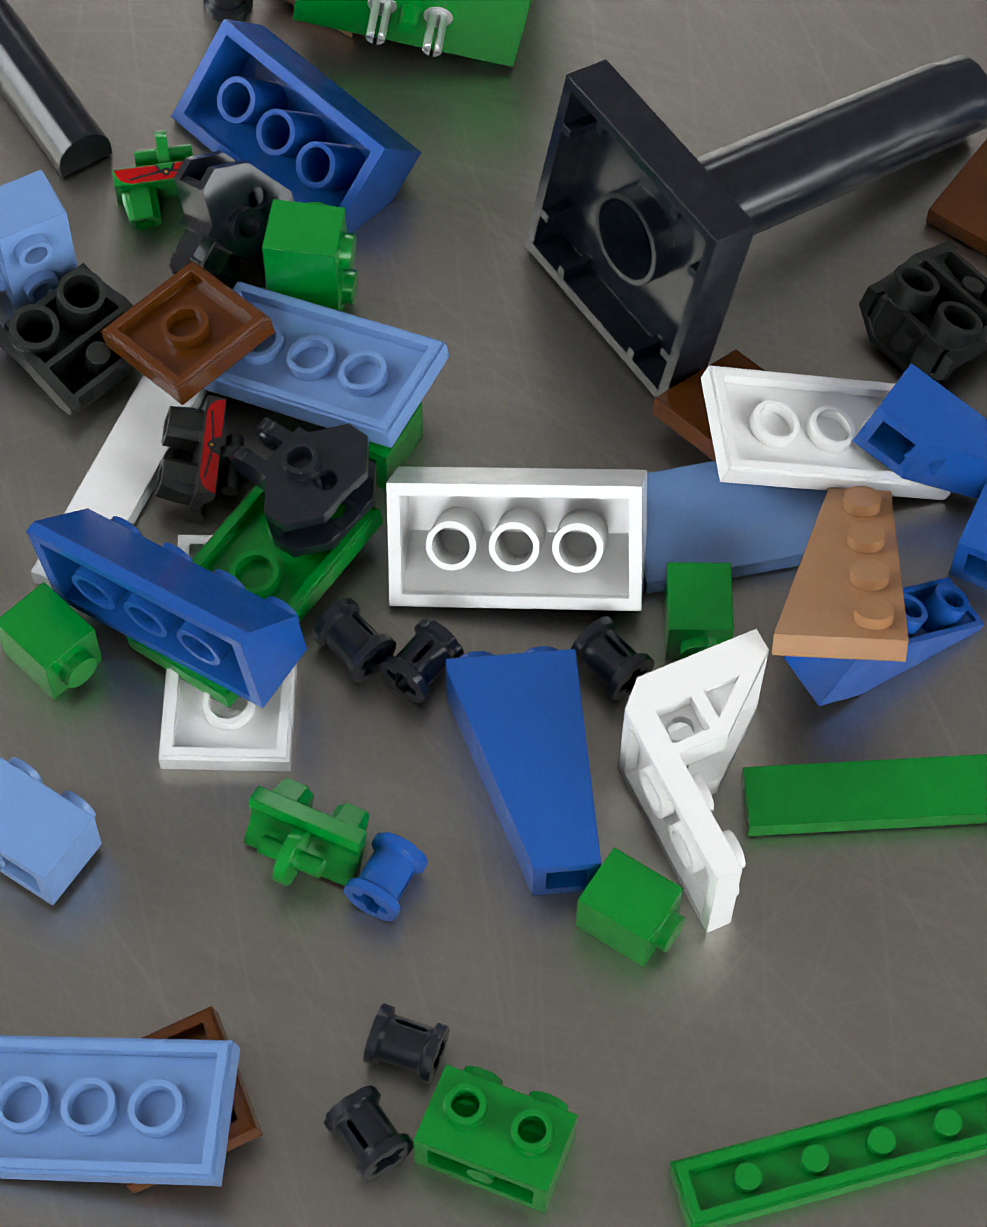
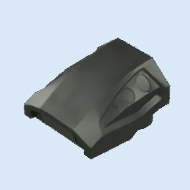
[859,241,987,380]
[0,263,136,416]

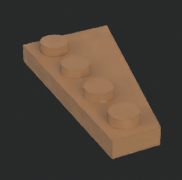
[771,486,909,662]

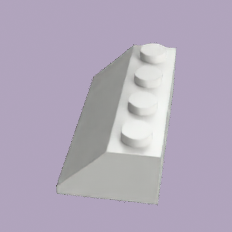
[386,466,647,611]

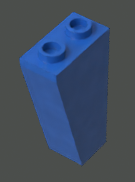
[446,646,601,896]

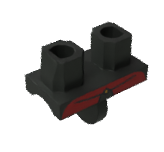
[155,395,250,524]

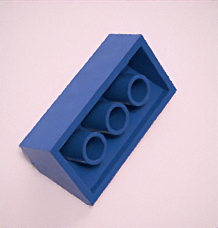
[171,19,421,233]
[26,508,307,708]

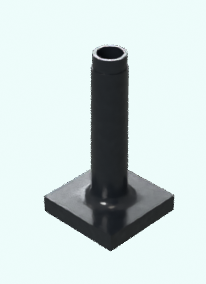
[524,55,987,397]

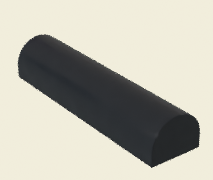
[0,0,112,177]

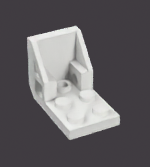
[618,628,769,933]

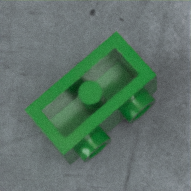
[262,199,358,312]
[413,1064,578,1213]

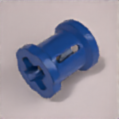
[343,832,428,921]

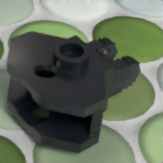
[169,151,294,285]
[228,417,377,558]

